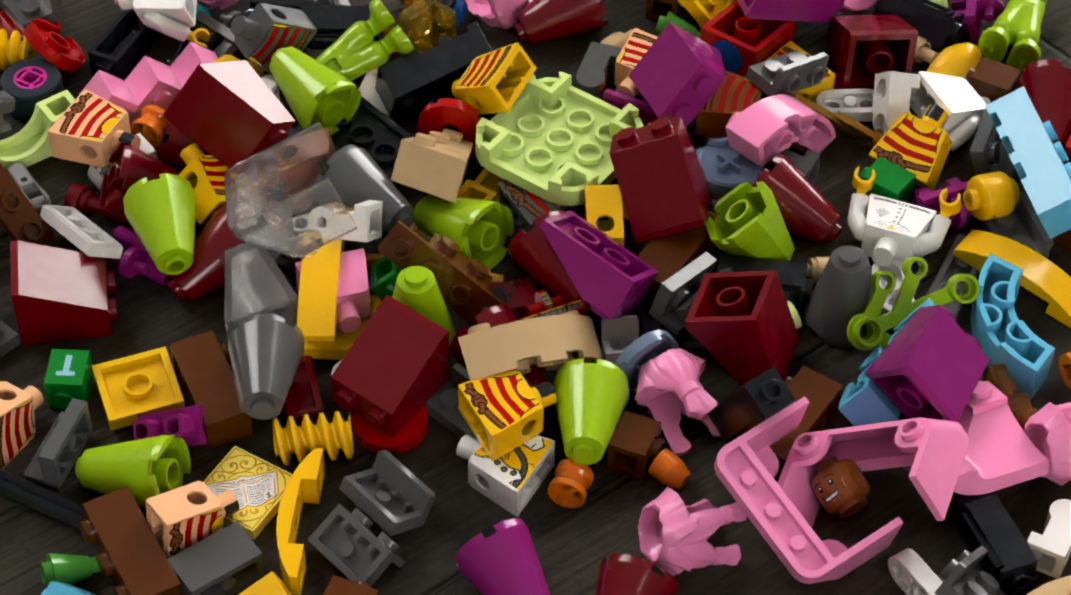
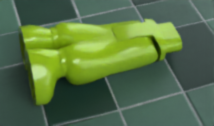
[315,0,415,81]
[978,0,1047,72]

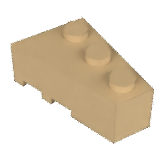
[391,129,474,203]

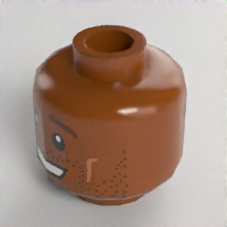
[811,457,870,518]

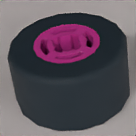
[0,59,64,122]

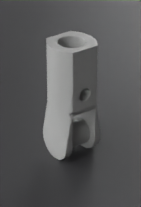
[6,162,52,212]

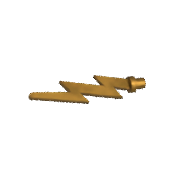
[789,92,884,148]

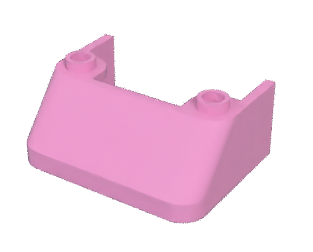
[714,396,903,584]
[778,417,969,528]

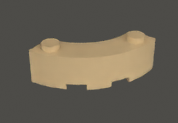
[458,310,604,381]

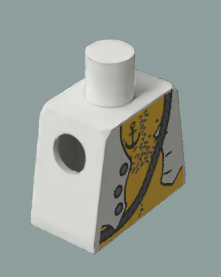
[456,434,555,517]

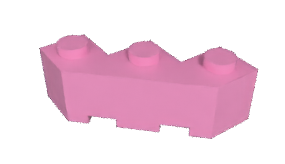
[79,42,219,126]

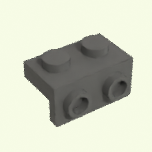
[339,450,435,536]

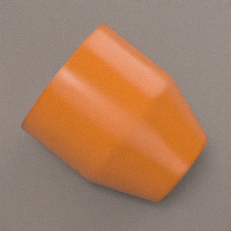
[648,448,691,489]

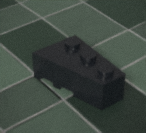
[375,21,492,119]

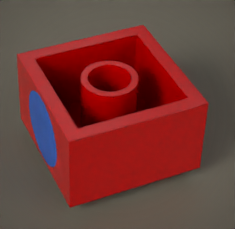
[700,0,795,77]

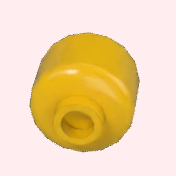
[963,171,1020,221]

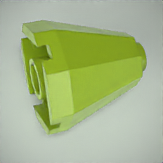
[705,181,795,262]

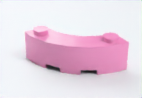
[725,94,836,168]

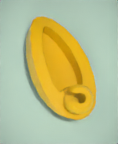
[926,42,982,79]

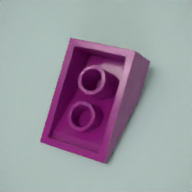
[540,211,659,319]

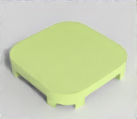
[475,71,644,206]

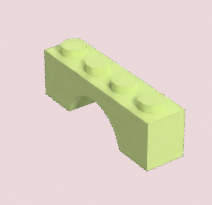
[0,90,75,170]

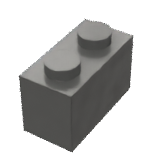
[168,521,266,595]

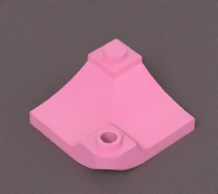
[903,380,1049,496]

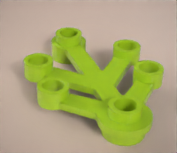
[847,257,980,350]

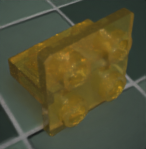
[399,0,457,56]

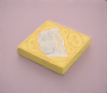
[203,446,292,540]

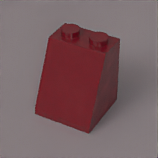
[826,14,918,89]
[163,60,296,174]
[609,116,710,243]
[10,240,119,346]
[684,270,799,386]
[331,295,449,437]

